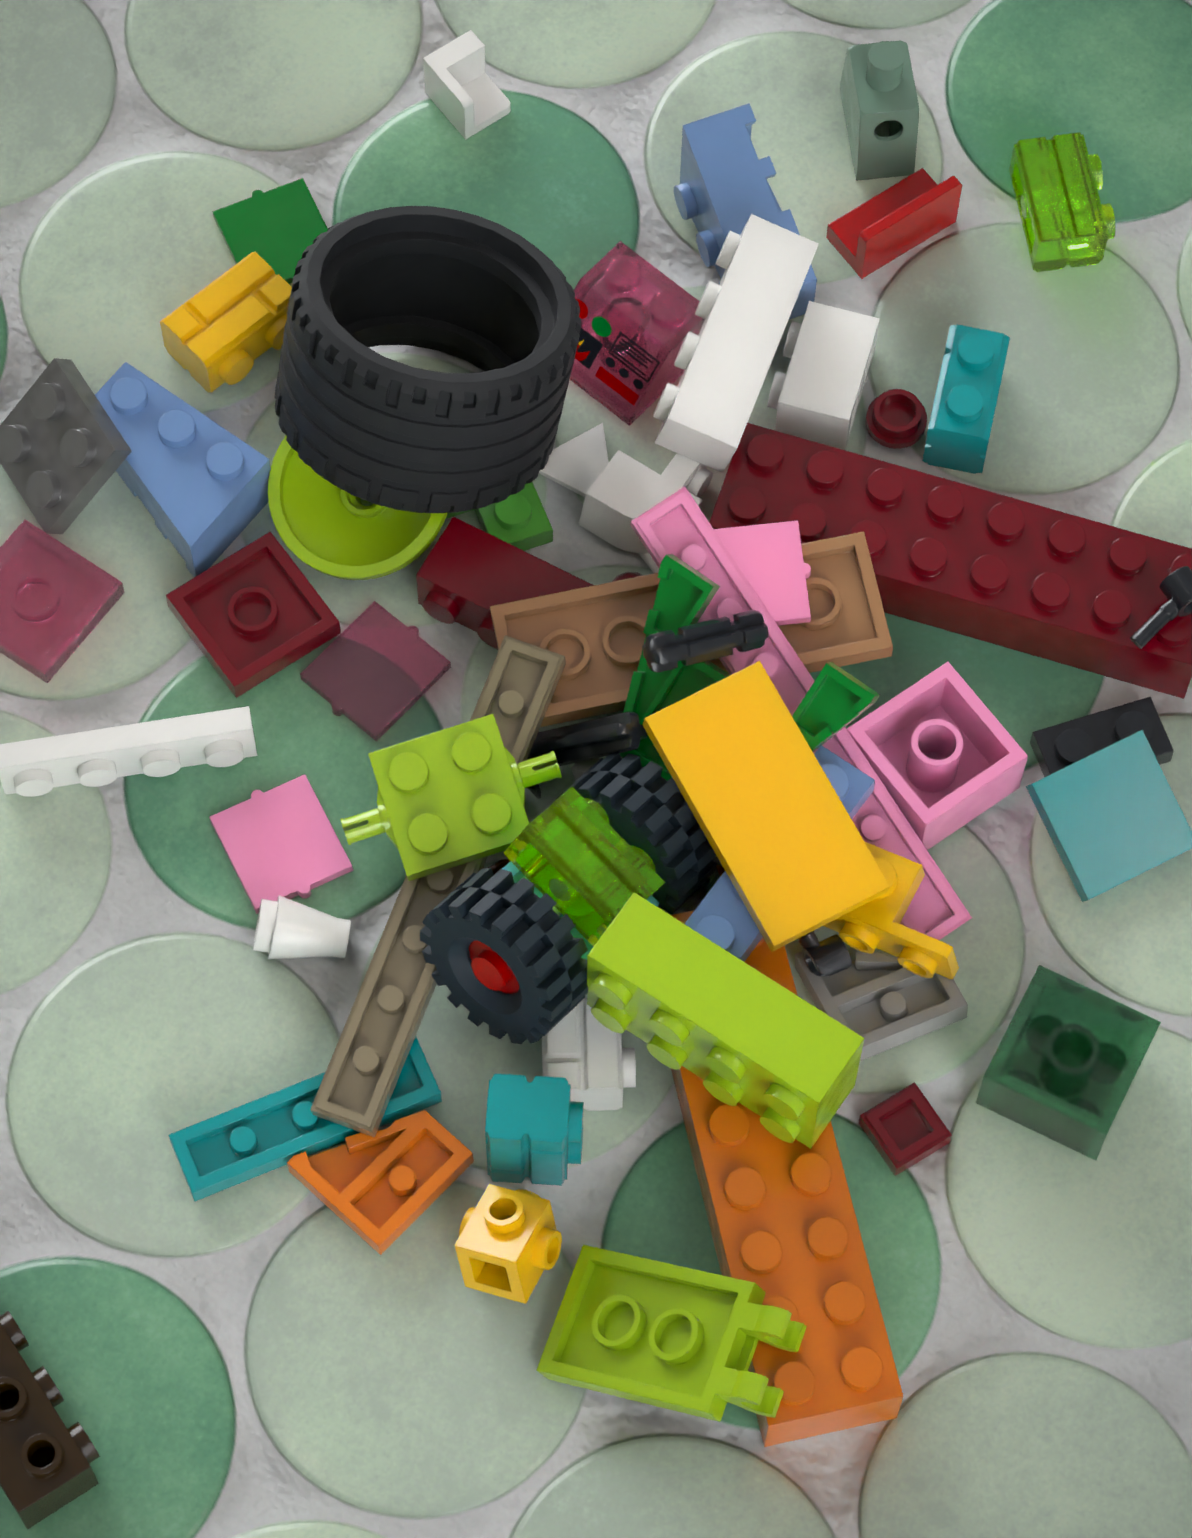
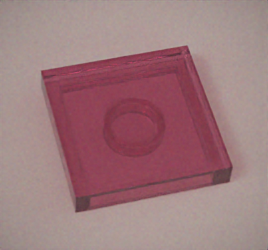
[0,519,125,683]

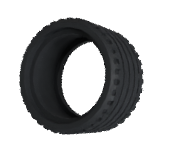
[274,206,581,513]

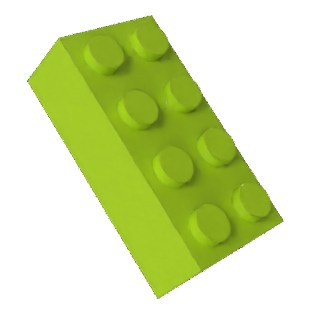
[587,892,864,1149]

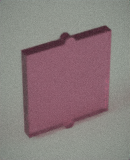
[300,601,451,741]

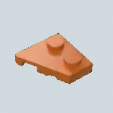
[287,1110,474,1255]

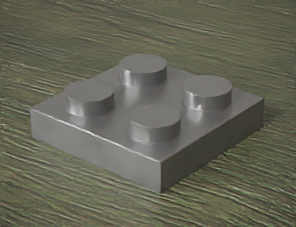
[0,358,132,534]

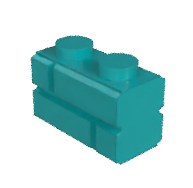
[922,324,1010,474]
[485,1074,584,1186]

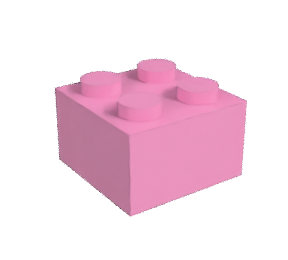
[847,662,1028,850]

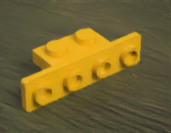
[716,841,959,979]

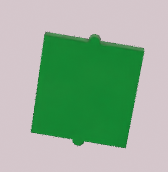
[212,178,328,284]

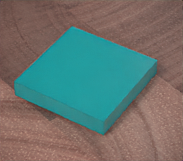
[1026,730,1192,902]

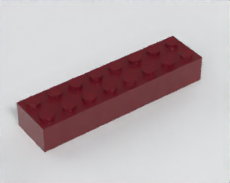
[709,423,1192,699]

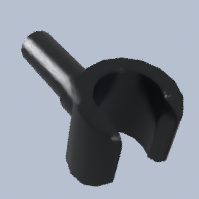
[1130,566,1192,649]
[798,931,852,977]

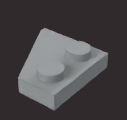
[795,951,968,1061]

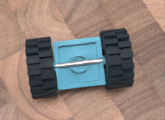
[420,753,717,1044]

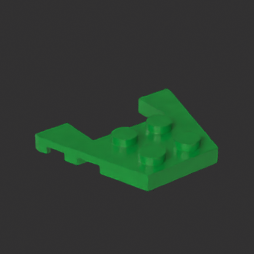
[619,554,880,781]

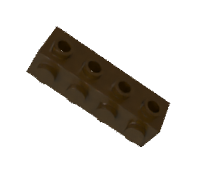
[0,1311,100,1530]

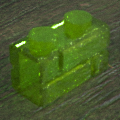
[1009,132,1116,272]
[503,786,665,947]

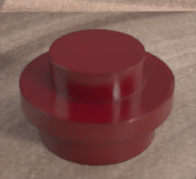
[866,389,927,449]

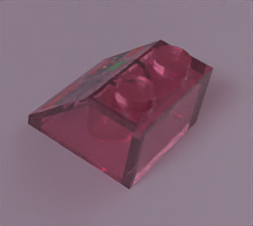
[570,241,705,426]

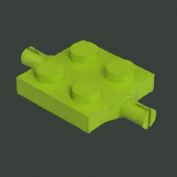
[340,714,562,881]

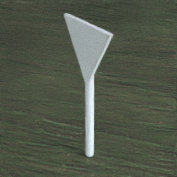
[539,423,659,573]

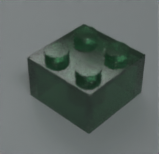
[976,965,1161,1161]

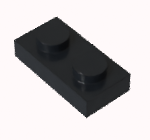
[1030,697,1174,777]

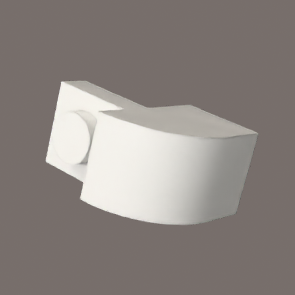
[579,450,713,554]

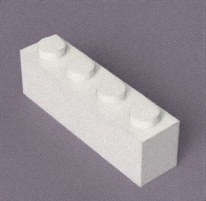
[653,214,819,473]

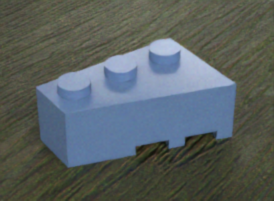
[673,103,817,319]
[95,362,271,577]

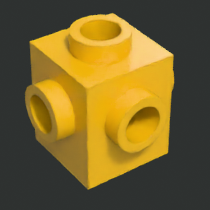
[454,1184,562,1304]

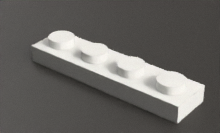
[0,706,257,797]

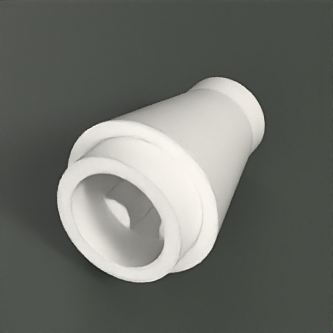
[253,895,351,959]

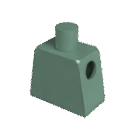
[839,40,919,181]

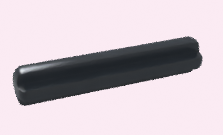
[528,711,648,766]

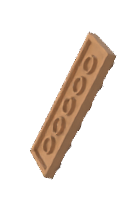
[490,531,893,727]

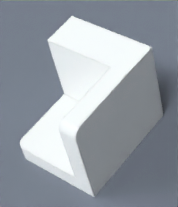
[423,30,511,140]

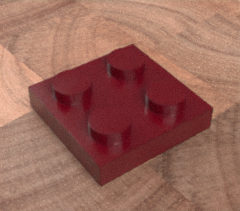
[166,531,341,698]

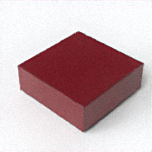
[858,1082,952,1176]

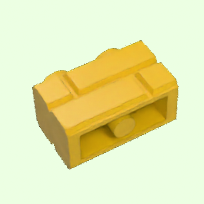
[160,252,292,393]

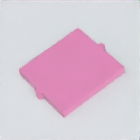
[714,520,811,626]
[209,774,353,914]

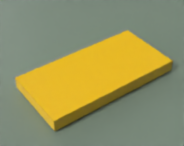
[643,661,890,952]

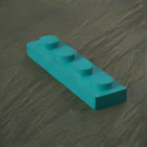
[168,1036,442,1202]

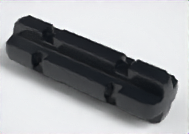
[642,610,768,673]

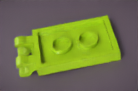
[536,1245,807,1422]

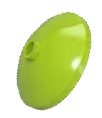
[268,435,447,580]

